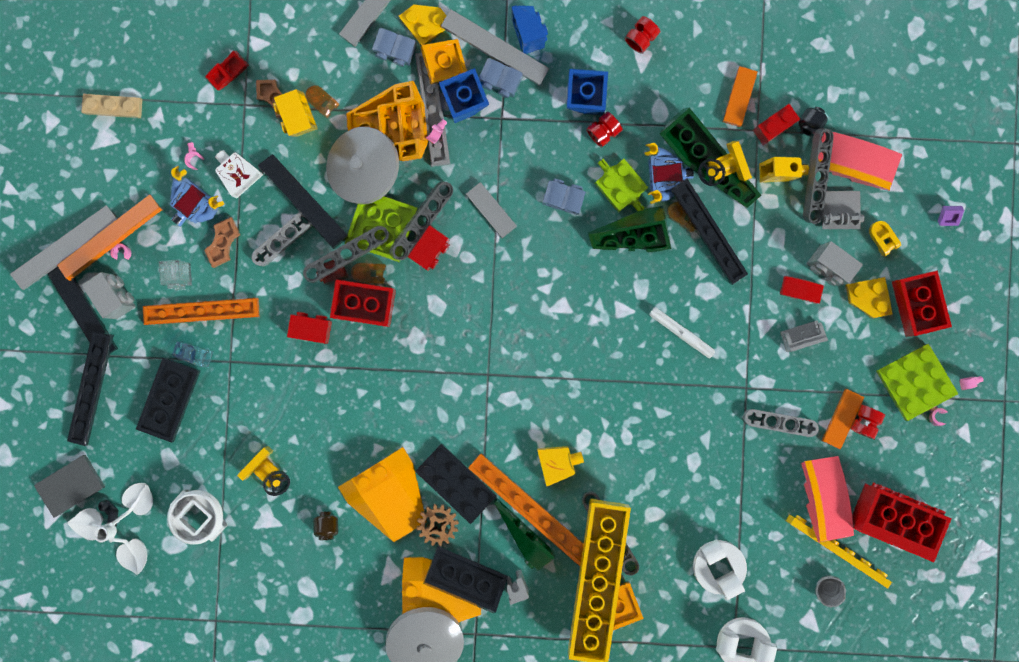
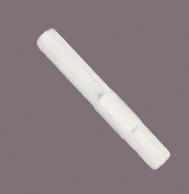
[650,307,715,359]

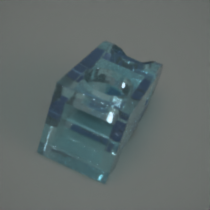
[172,341,214,367]

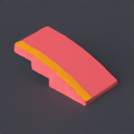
[818,132,902,191]
[801,456,854,543]

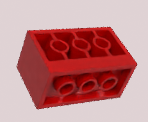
[852,482,952,562]

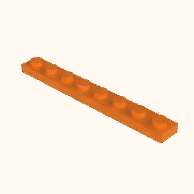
[468,453,584,566]

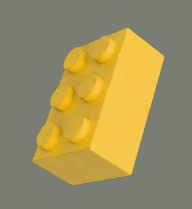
[273,89,318,137]

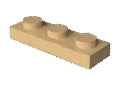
[81,94,142,118]

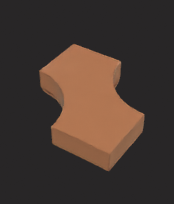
[256,79,282,119]
[204,217,240,268]

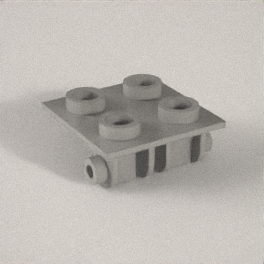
[822,191,865,229]

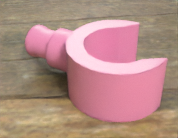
[426,119,447,144]
[185,142,204,170]
[110,243,131,260]
[959,376,983,390]
[929,406,948,426]

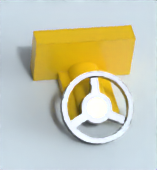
[698,141,752,186]
[237,446,290,496]

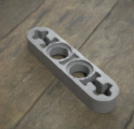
[252,213,312,266]
[743,409,819,437]

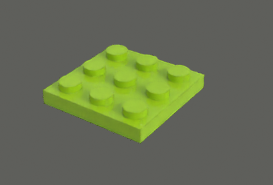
[344,196,418,263]
[876,343,958,421]

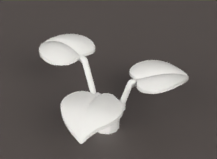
[67,483,153,575]

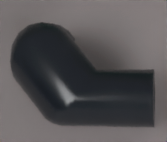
[98,500,118,527]

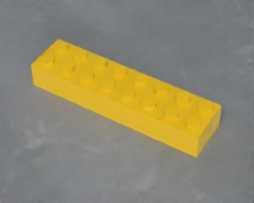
[568,499,631,662]

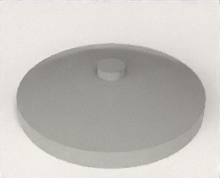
[326,127,399,204]
[386,607,464,662]

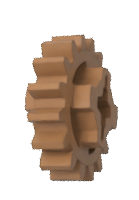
[417,503,459,546]

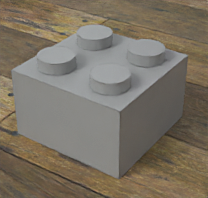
[806,241,863,286]
[81,272,136,319]

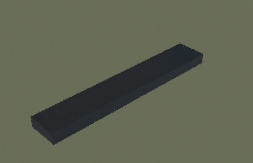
[258,154,348,250]
[670,178,748,285]
[47,266,118,354]
[67,330,114,446]

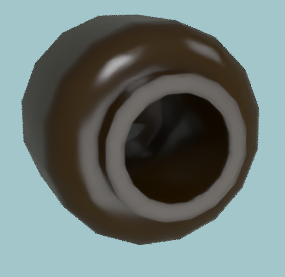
[313,512,339,541]

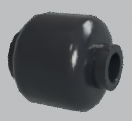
[798,107,828,137]

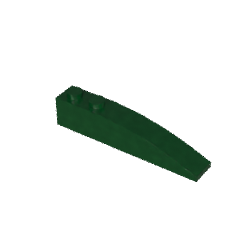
[659,107,762,208]

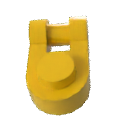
[869,221,901,257]

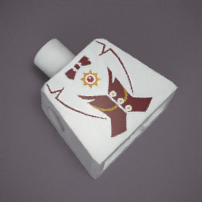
[215,150,263,199]

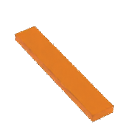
[57,195,162,281]
[143,298,260,325]

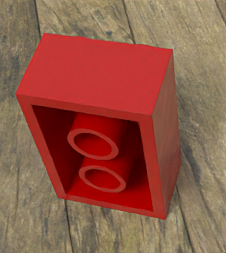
[891,270,952,337]
[330,280,396,327]

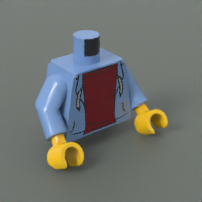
[645,143,694,204]
[170,166,224,227]

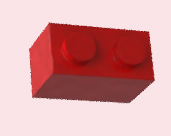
[752,104,800,146]
[408,225,450,271]
[287,312,332,344]

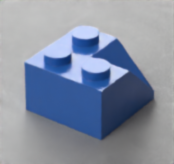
[511,5,548,54]
[439,68,489,123]
[567,69,608,115]

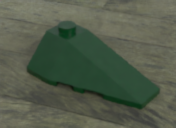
[588,205,672,252]
[494,498,555,571]

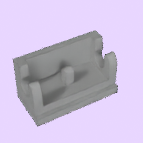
[780,321,828,352]
[507,570,529,605]

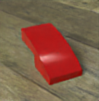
[205,50,249,91]
[780,276,824,304]

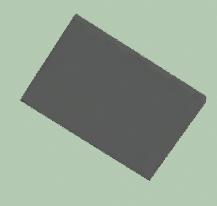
[34,455,105,518]

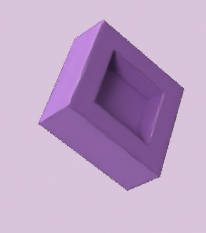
[938,206,965,226]

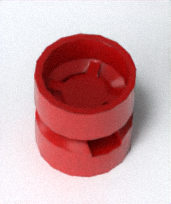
[624,16,661,54]
[586,111,623,148]
[851,405,886,440]

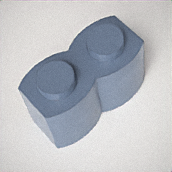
[372,28,417,67]
[479,58,523,98]
[542,179,586,215]

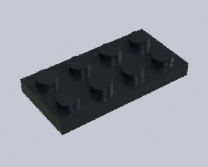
[136,357,201,443]
[415,443,497,524]
[423,546,508,614]

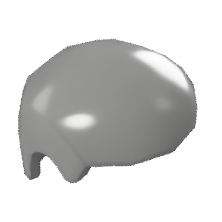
[815,575,846,608]

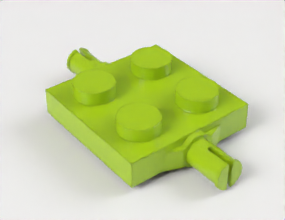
[594,158,649,213]

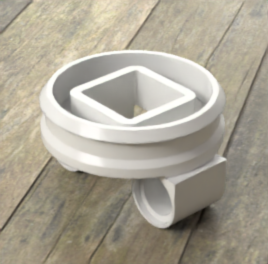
[167,489,227,544]
[693,539,747,600]
[716,617,778,662]

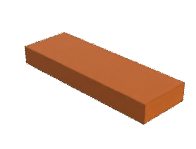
[722,66,758,127]
[821,389,864,449]

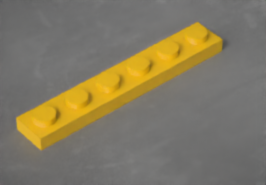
[785,514,892,589]

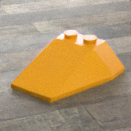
[346,81,428,161]
[338,447,427,542]
[402,557,481,622]

